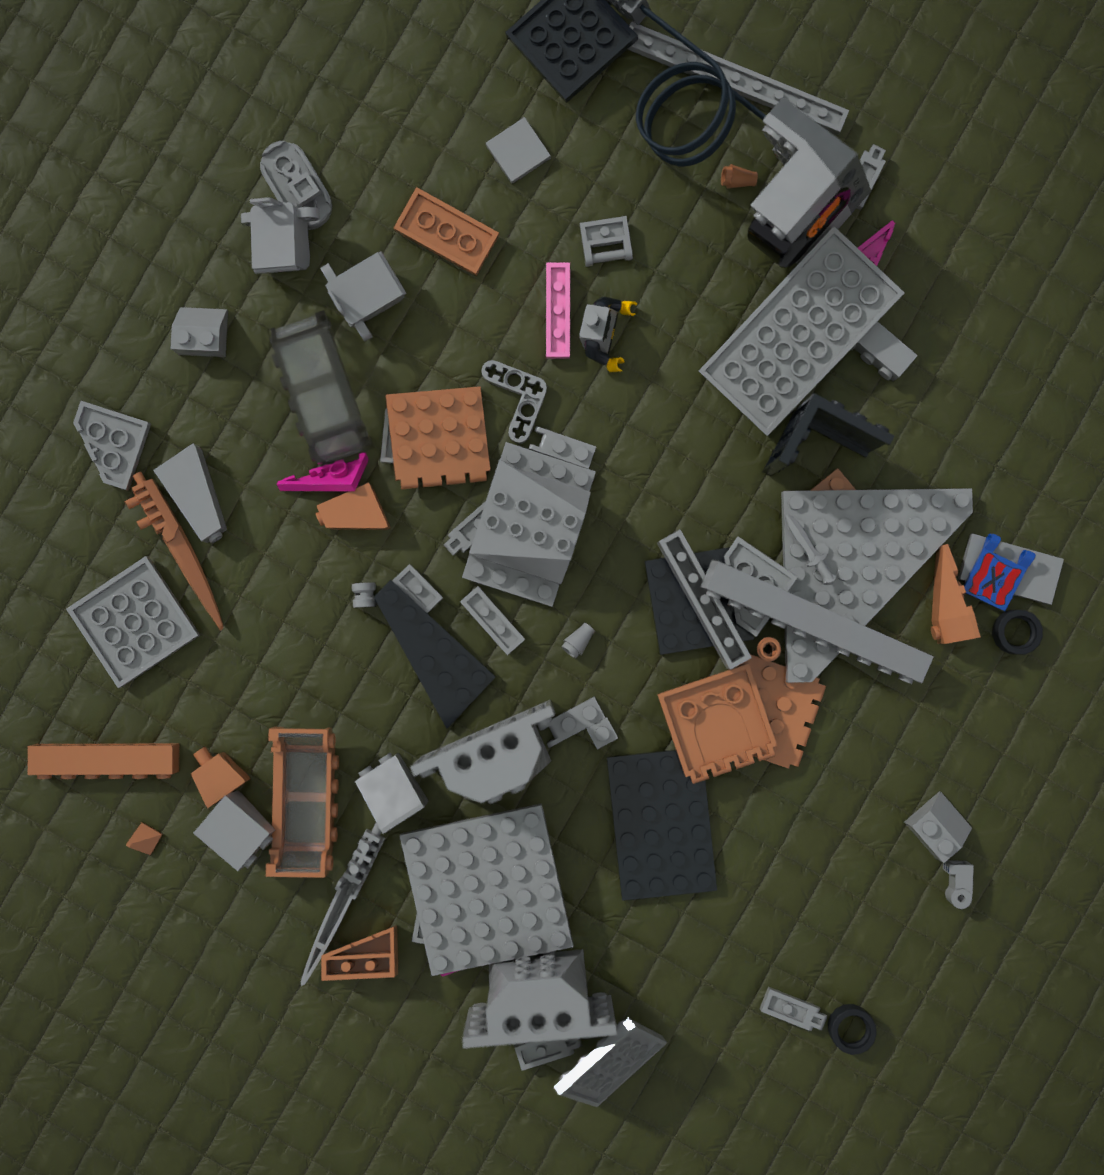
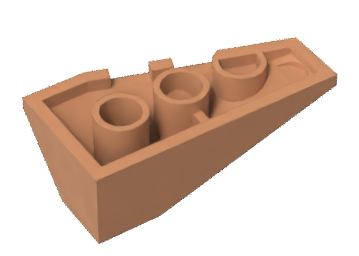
[931,544,980,644]

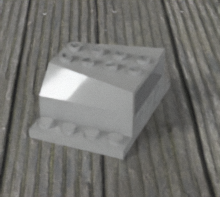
[462,442,596,607]
[410,700,555,804]
[463,949,617,1048]

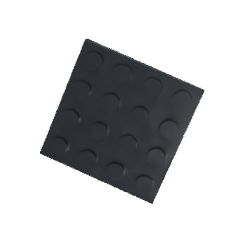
[505,0,638,103]
[644,547,754,655]

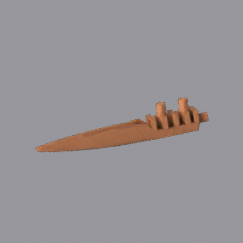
[125,472,223,631]

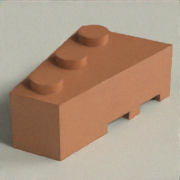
[321,925,398,981]

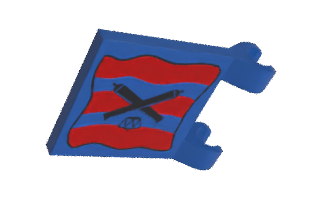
[964,534,1036,611]

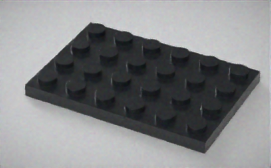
[607,749,717,901]

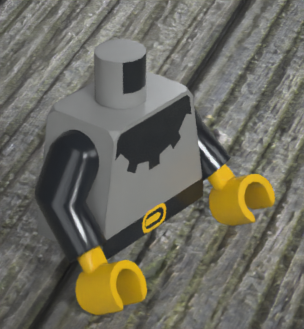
[579,297,637,372]

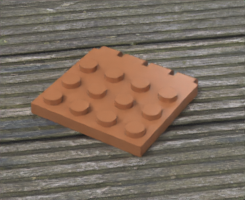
[385,387,491,490]
[734,654,826,769]
[657,663,777,784]

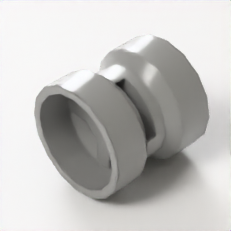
[352,582,377,608]

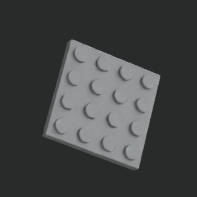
[66,556,200,688]
[554,1019,667,1107]

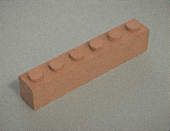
[28,743,179,779]

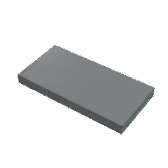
[958,534,1064,605]

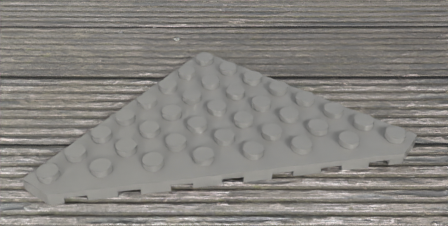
[781,489,973,683]

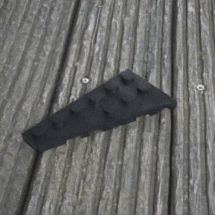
[374,579,496,729]

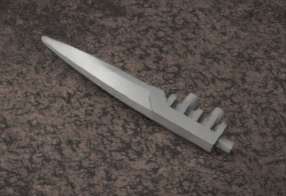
[301,823,385,986]

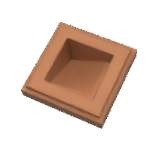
[126,822,163,855]

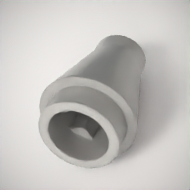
[561,623,595,659]

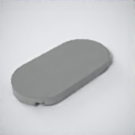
[260,141,332,230]

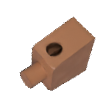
[191,747,251,808]

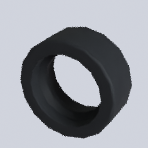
[992,610,1043,655]
[828,1004,877,1055]

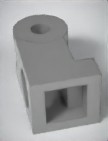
[943,860,974,909]

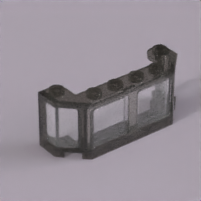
[269,310,375,466]

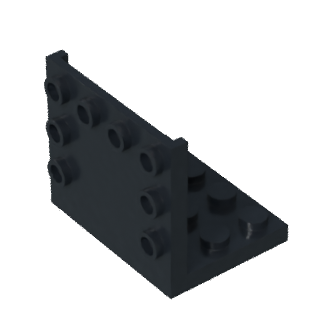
[762,393,895,476]

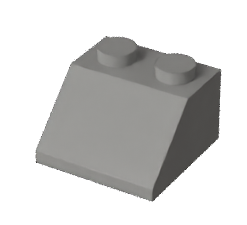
[171,307,228,357]
[904,791,972,863]

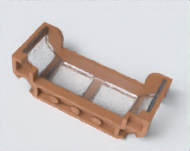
[266,727,339,878]

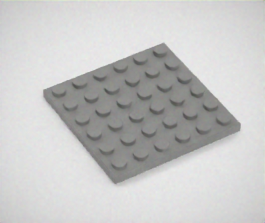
[399,803,573,976]

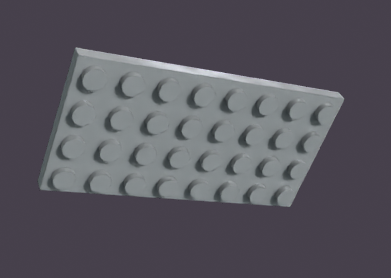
[699,227,904,436]

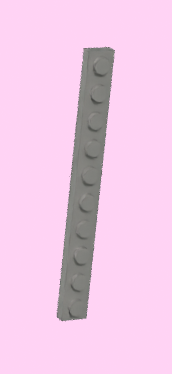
[628,21,849,135]

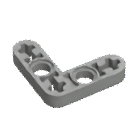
[482,360,547,444]

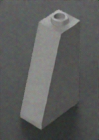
[153,444,227,543]

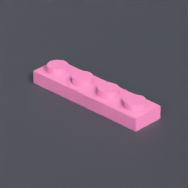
[546,263,570,359]

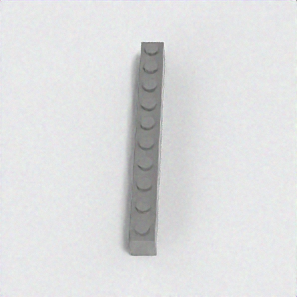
[701,560,934,684]

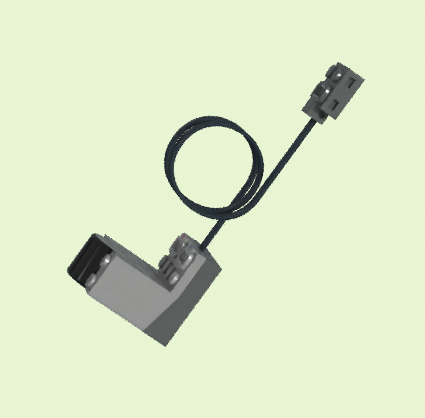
[606,0,871,268]

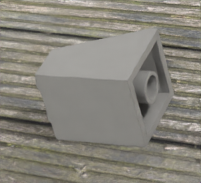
[355,753,429,834]
[193,790,275,871]

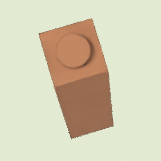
[316,483,391,530]

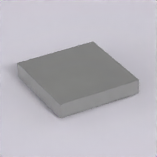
[485,117,551,184]

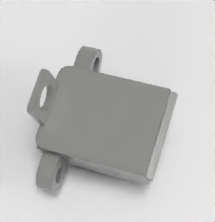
[241,198,319,274]
[320,251,407,342]

